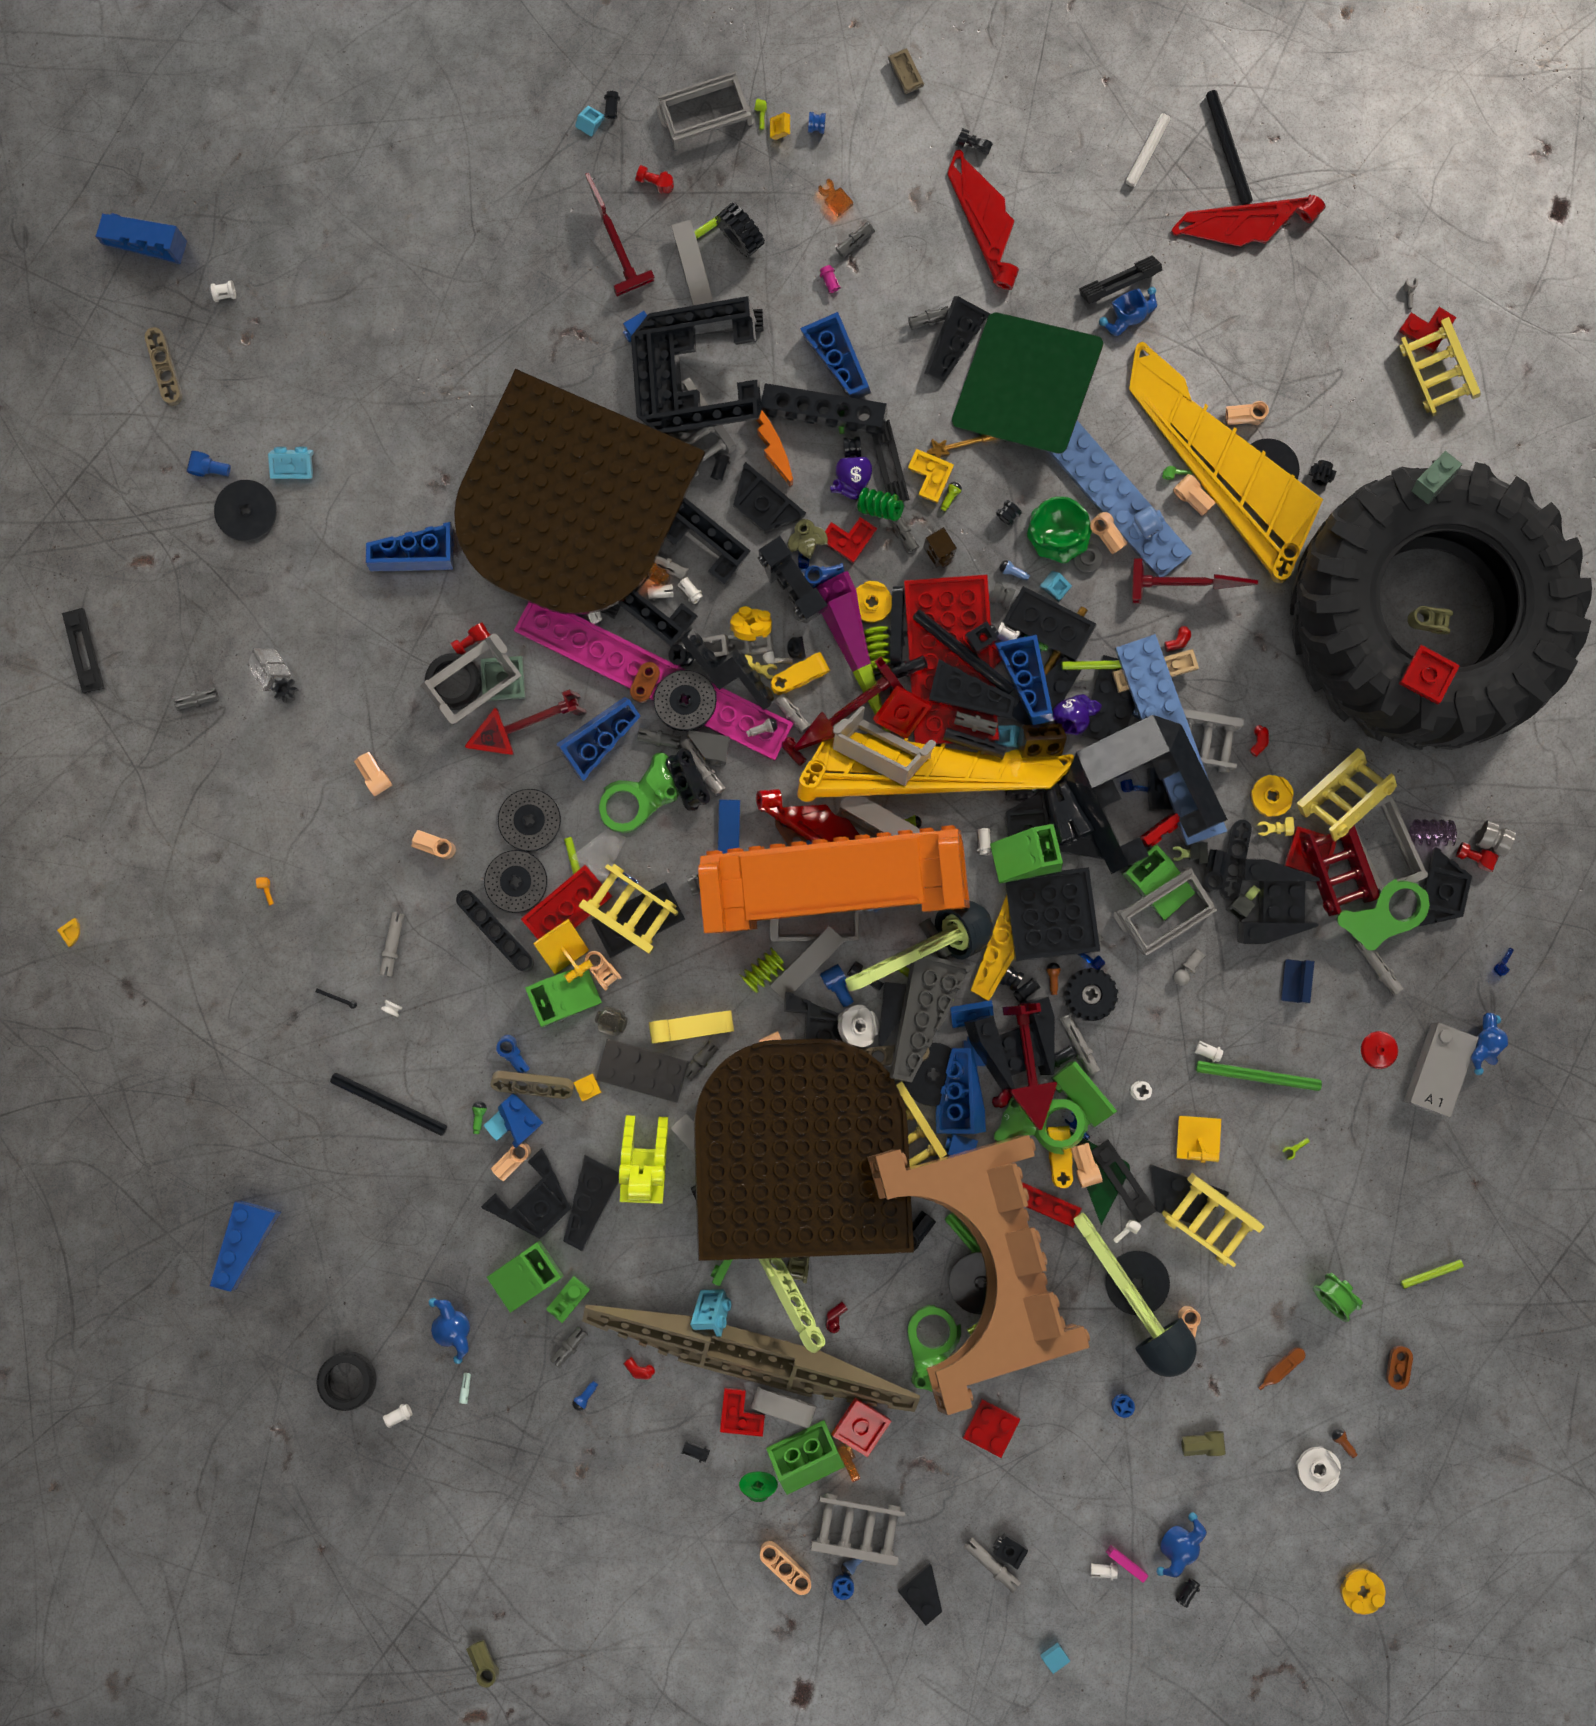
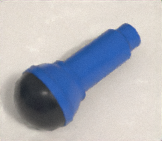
[572,1381,598,1411]

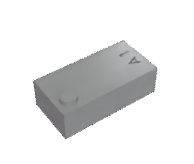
[1404,1022,1479,1118]

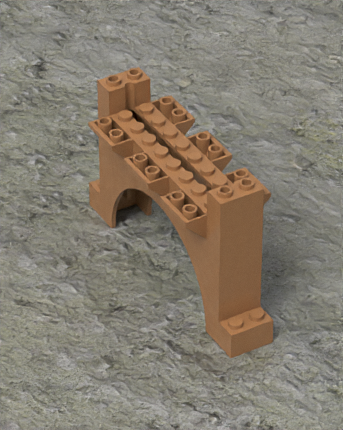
[867,1135,1090,1415]

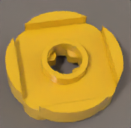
[856,581,892,623]
[730,606,772,641]
[1250,775,1294,817]
[1340,1568,1386,1615]

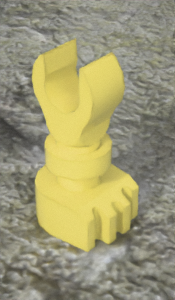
[745,654,778,679]
[1257,817,1294,837]

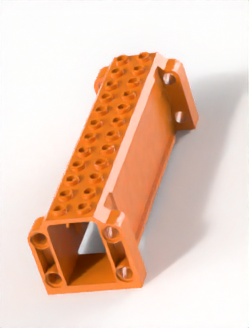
[698,825,970,933]

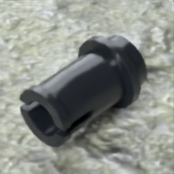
[604,91,620,119]
[710,453,731,481]
[1013,977,1041,1003]
[1055,1045,1076,1068]
[681,1440,710,1463]
[1176,1578,1200,1608]

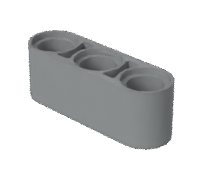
[751,1386,816,1428]

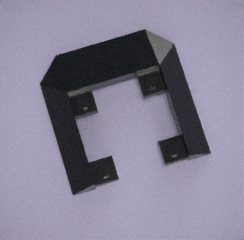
[631,296,763,434]
[618,498,751,647]
[1066,715,1228,875]

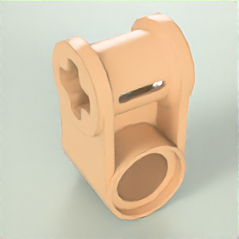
[585,951,622,991]

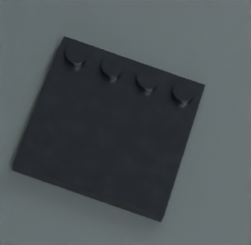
[1005,867,1100,962]

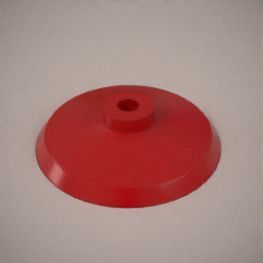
[1361,1031,1398,1069]

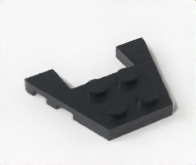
[784,992,843,1042]
[481,1148,571,1239]

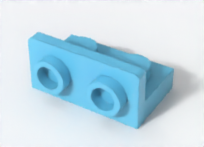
[268,446,314,479]
[690,1289,731,1337]

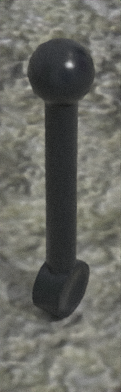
[315,988,357,1009]

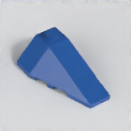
[936,1048,986,1134]

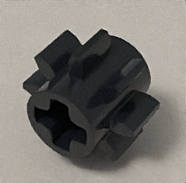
[1309,460,1337,486]
[270,676,299,703]

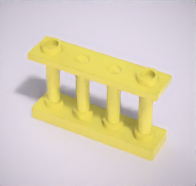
[1399,317,1481,417]
[1297,748,1397,842]
[579,864,678,954]
[896,1081,947,1167]
[1162,1173,1265,1267]

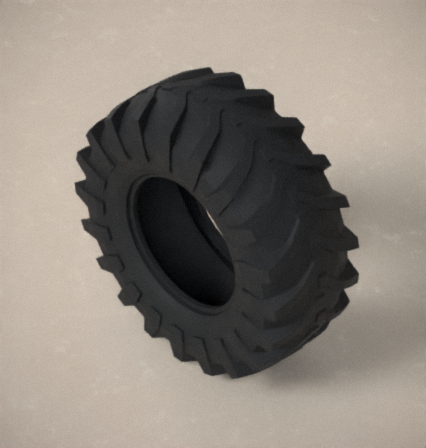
[1290,460,1592,750]

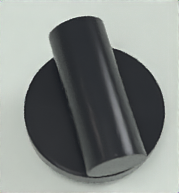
[787,636,806,659]

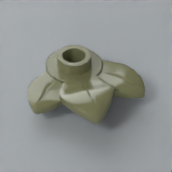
[788,519,828,559]

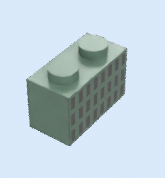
[1412,451,1462,504]

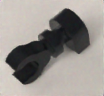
[955,128,993,155]
[847,961,884,991]

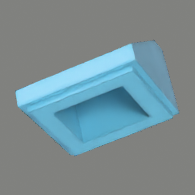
[575,106,605,136]
[1040,571,1072,602]
[995,725,1021,748]
[483,1111,508,1141]
[1040,1642,1070,1674]

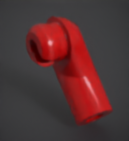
[1164,626,1191,652]
[1249,725,1269,757]
[623,1357,655,1380]

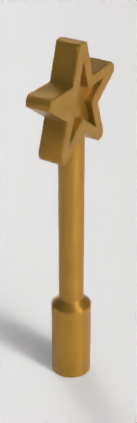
[927,435,998,458]

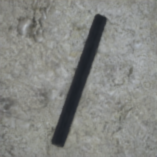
[1206,90,1253,205]
[913,610,1014,694]
[330,1073,447,1136]

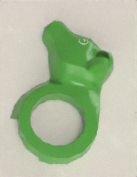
[599,752,679,833]
[1336,879,1430,950]
[994,1097,1088,1154]
[907,1305,962,1392]

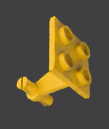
[533,919,593,983]
[1176,1116,1221,1163]

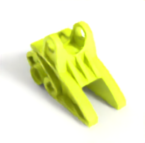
[619,1115,668,1204]

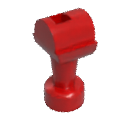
[635,165,674,194]
[450,622,491,655]
[1456,842,1499,872]

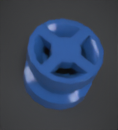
[808,112,826,134]
[1111,1394,1135,1418]
[832,1574,854,1600]

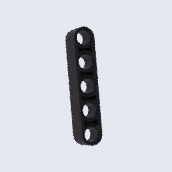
[456,890,534,972]

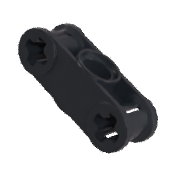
[666,748,710,812]

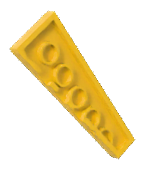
[970,894,1015,1001]

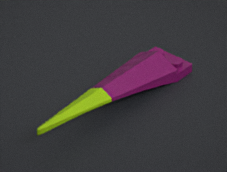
[813,571,891,733]

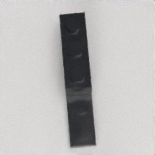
[681,629,774,710]

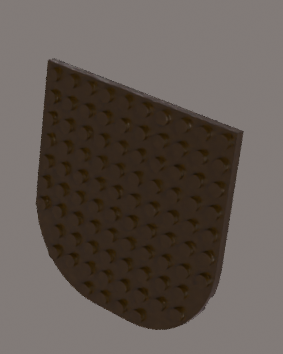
[454,369,705,614]
[694,1039,914,1261]

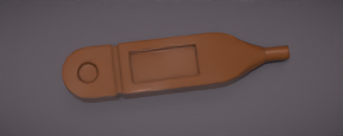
[1259,1347,1306,1390]

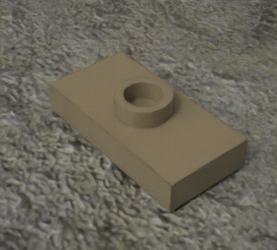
[888,48,924,95]

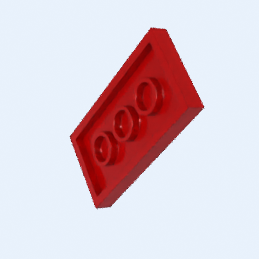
[521,865,613,939]

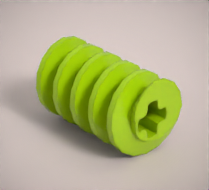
[864,626,891,672]
[739,947,785,993]

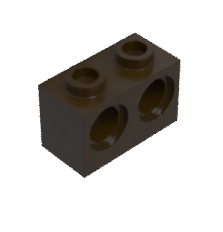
[923,527,957,568]
[1017,723,1067,758]

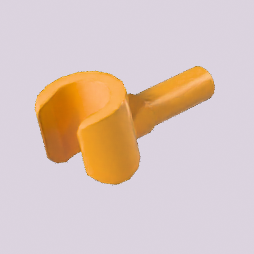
[256,877,274,906]

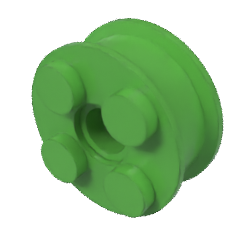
[1313,1273,1363,1322]

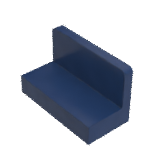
[1281,959,1315,1004]

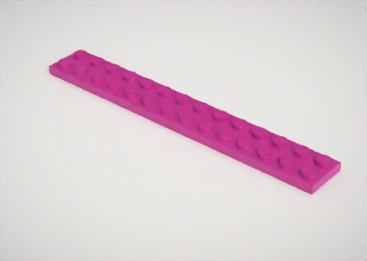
[514,602,794,761]

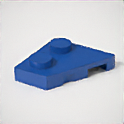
[498,1093,543,1148]

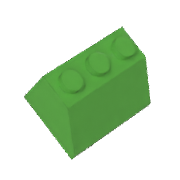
[1051,1061,1117,1127]
[766,1420,845,1495]

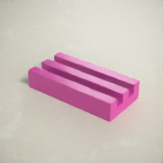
[1106,1545,1148,1583]

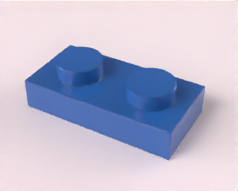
[950,1000,994,1028]

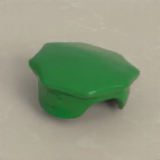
[1027,496,1092,564]

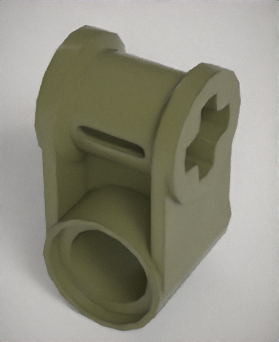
[1407,606,1453,635]
[787,1257,810,1284]

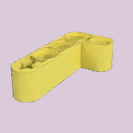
[648,1010,734,1044]

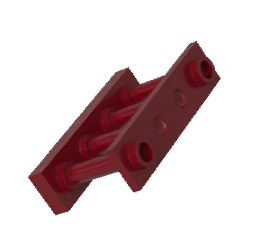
[1300,825,1380,916]

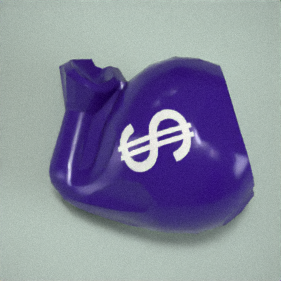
[830,457,872,500]
[1052,694,1102,735]

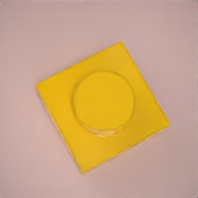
[770,112,790,140]
[573,1073,602,1102]

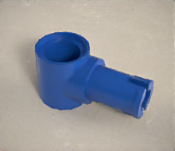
[186,451,231,477]
[804,563,845,588]
[820,964,854,1008]
[496,1035,530,1073]

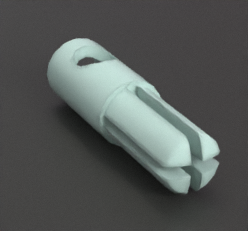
[459,1372,471,1404]

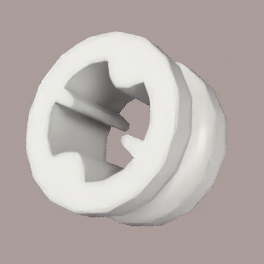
[381,1000,403,1017]

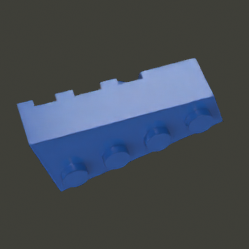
[96,213,187,264]
[800,312,871,399]
[366,522,454,572]
[995,635,1054,725]
[556,697,641,781]
[210,1201,281,1292]

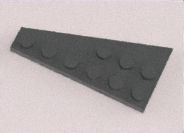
[889,955,972,1082]

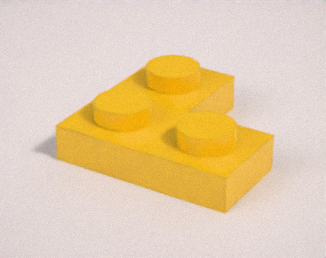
[908,449,954,504]

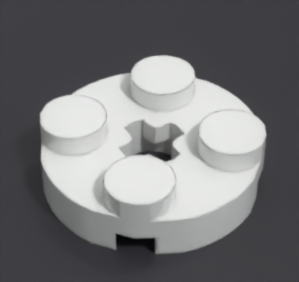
[838,1005,879,1048]
[1296,1447,1341,1492]

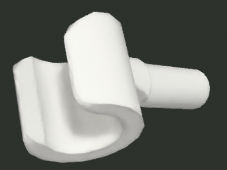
[763,651,793,665]
[1113,1219,1141,1243]

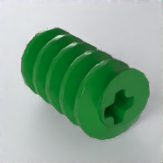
[857,487,904,521]

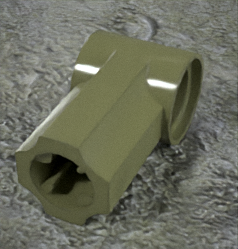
[1181,1431,1226,1456]
[466,1640,500,1688]

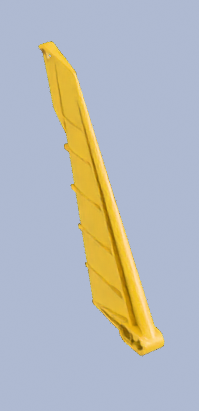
[1129,342,1323,583]
[797,732,1074,802]

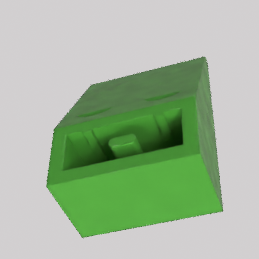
[990,824,1063,883]
[1122,844,1195,921]
[525,969,602,1028]
[487,1240,564,1313]

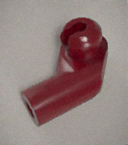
[782,737,807,766]
[992,1089,1013,1108]
[825,1301,848,1334]

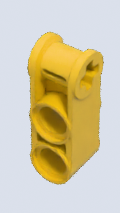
[771,652,830,695]
[1047,1125,1073,1188]

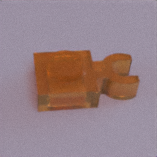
[818,179,853,218]
[649,563,670,585]
[837,1443,861,1482]

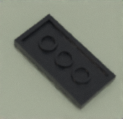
[1003,586,1097,661]
[1082,655,1134,740]
[591,882,686,958]
[596,1039,689,1103]

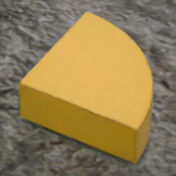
[57,918,80,947]

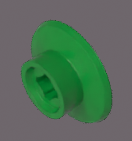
[739,1471,778,1502]

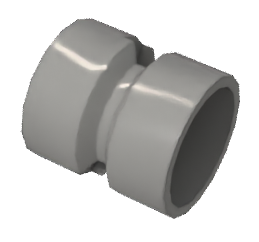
[1475,820,1516,857]

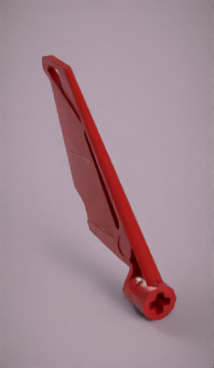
[947,150,1019,290]
[1171,195,1326,247]
[756,789,860,842]

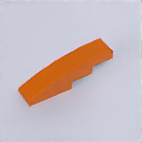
[755,411,793,487]

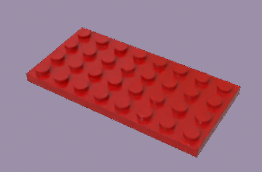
[904,575,999,745]

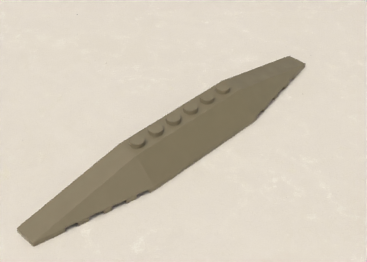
[582,1305,920,1412]

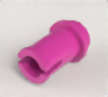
[820,265,841,294]

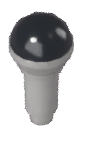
[746,718,778,737]

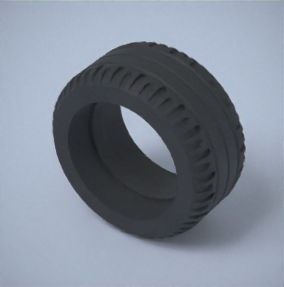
[424,653,482,710]
[316,1351,376,1411]

